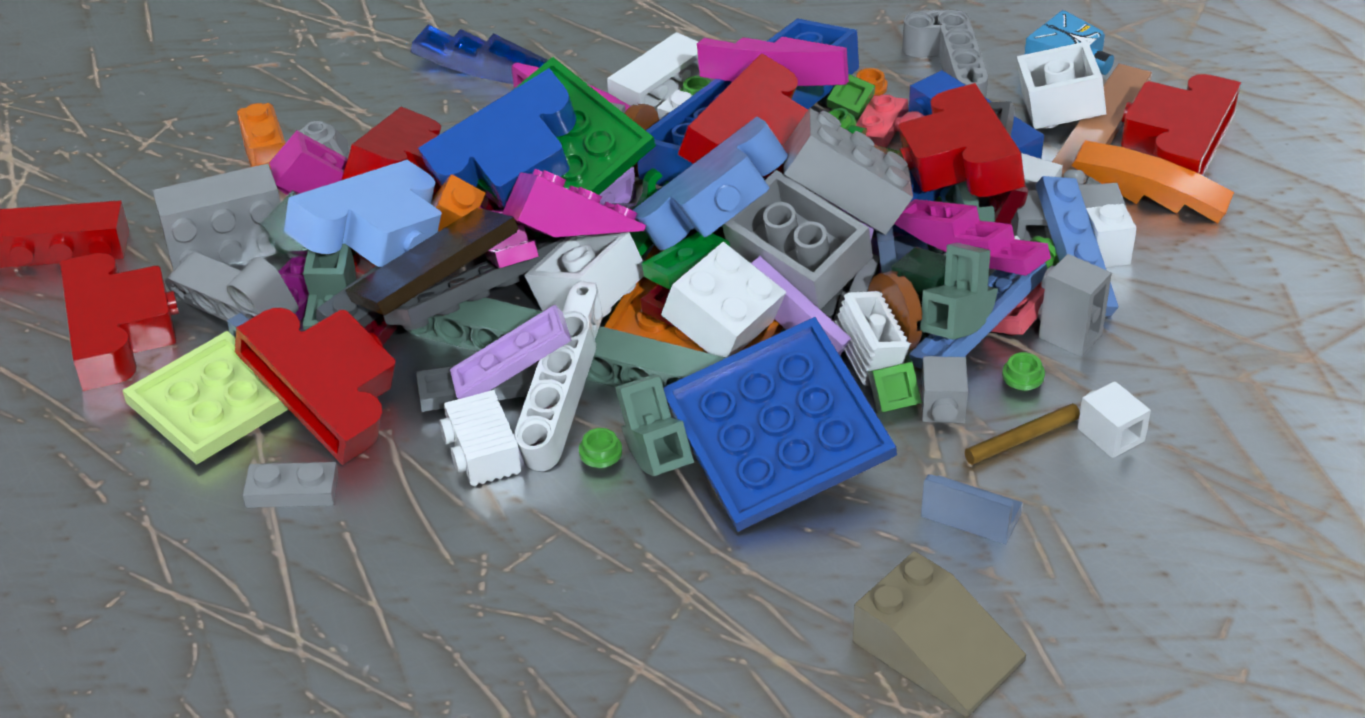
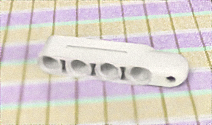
[515,281,603,471]

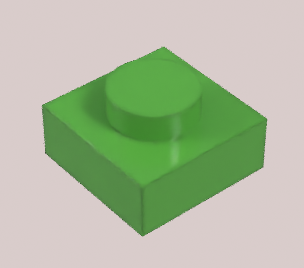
[827,74,875,120]
[868,362,922,413]

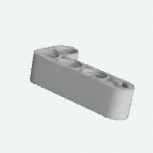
[902,10,988,98]
[165,252,299,321]

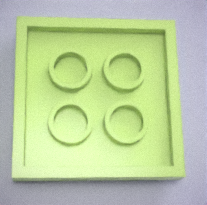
[122,331,288,465]

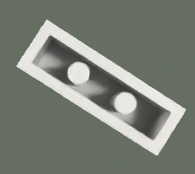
[607,32,700,111]

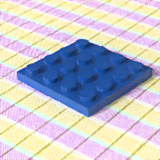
[663,317,897,532]

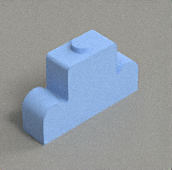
[284,160,442,267]

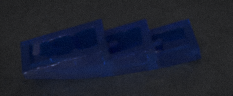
[410,24,548,84]

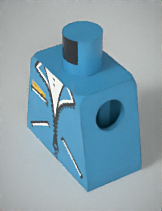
[1024,10,1114,75]

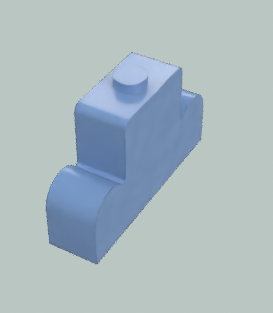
[633,117,788,250]

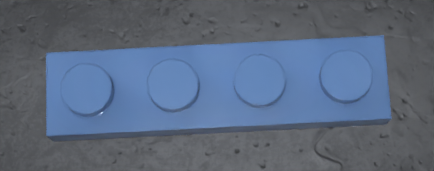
[1035,176,1119,316]
[909,263,1047,369]

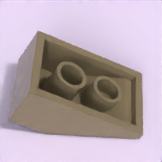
[852,551,1026,718]

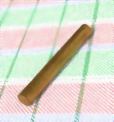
[964,403,1080,465]

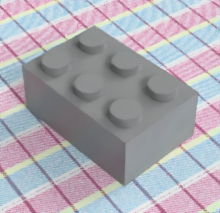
[784,108,913,235]
[152,163,288,271]
[722,170,873,310]

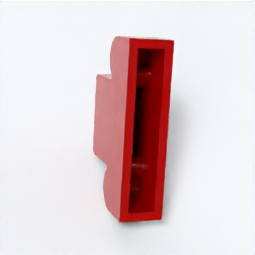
[678,53,808,178]
[1121,74,1241,176]
[898,83,1026,197]
[342,106,442,200]
[60,253,179,391]
[235,307,396,465]

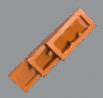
[1071,140,1234,224]

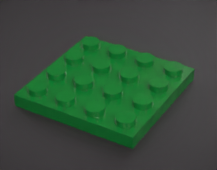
[476,57,656,240]

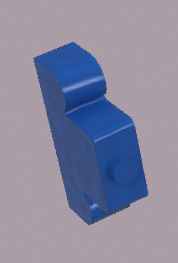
[418,68,576,208]

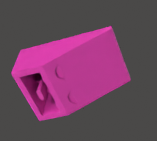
[502,169,646,237]

